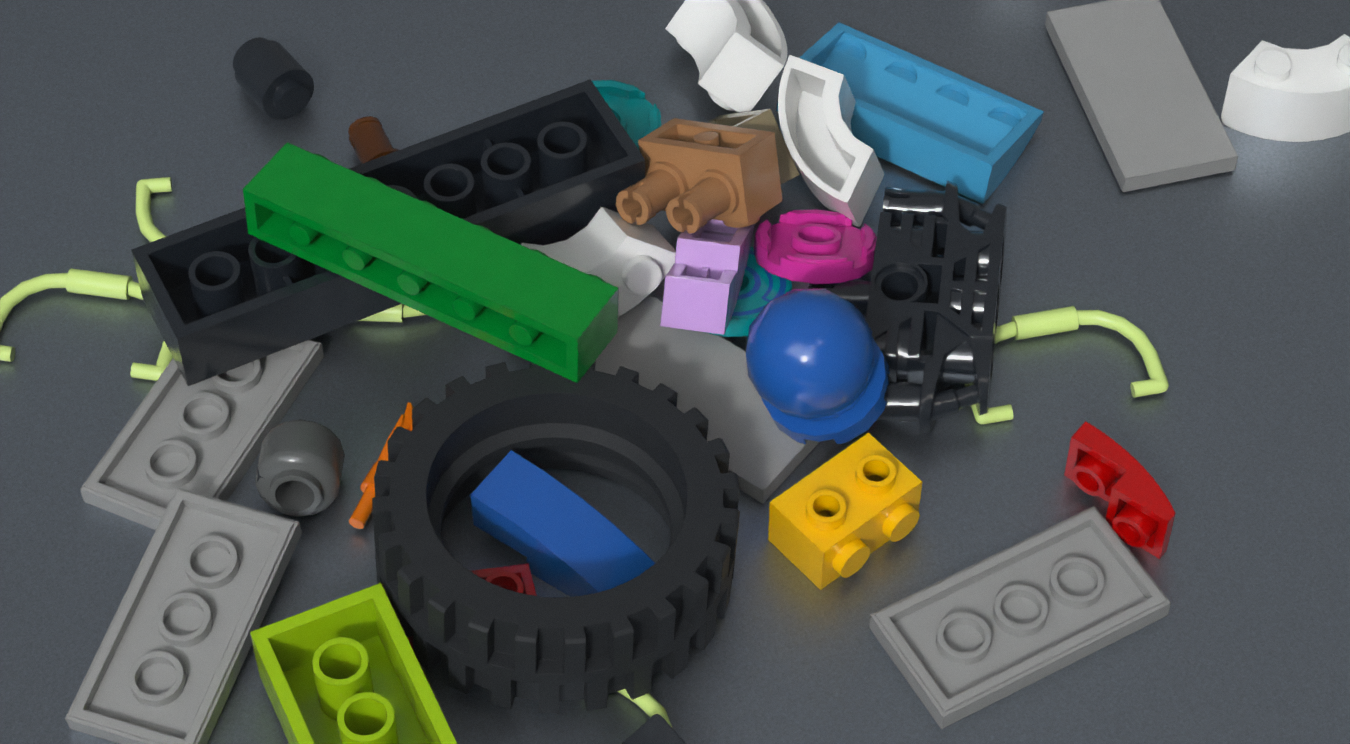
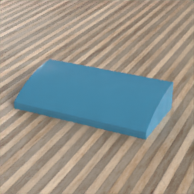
[776,22,1044,204]

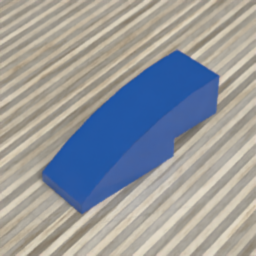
[470,450,655,597]

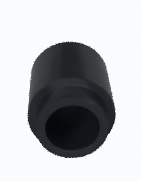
[233,37,314,120]

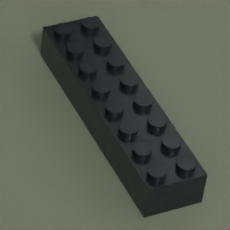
[131,79,645,386]

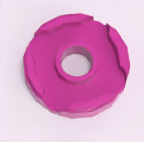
[754,209,877,284]

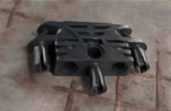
[808,180,1007,434]

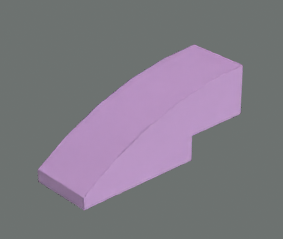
[660,219,755,335]

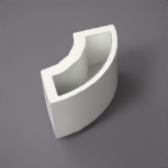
[665,0,788,113]
[1220,34,1350,142]
[778,55,885,227]
[521,207,676,317]

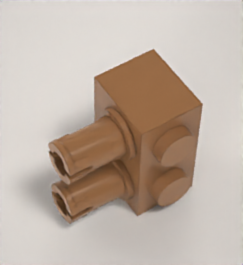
[616,118,783,233]

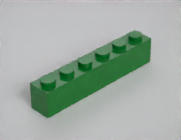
[243,142,619,383]

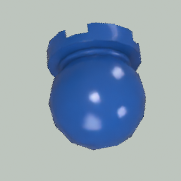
[746,289,890,444]

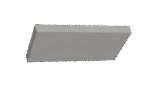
[1045,0,1238,192]
[595,294,819,504]
[80,339,324,530]
[65,487,302,744]
[869,506,1171,729]

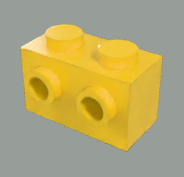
[768,432,922,590]

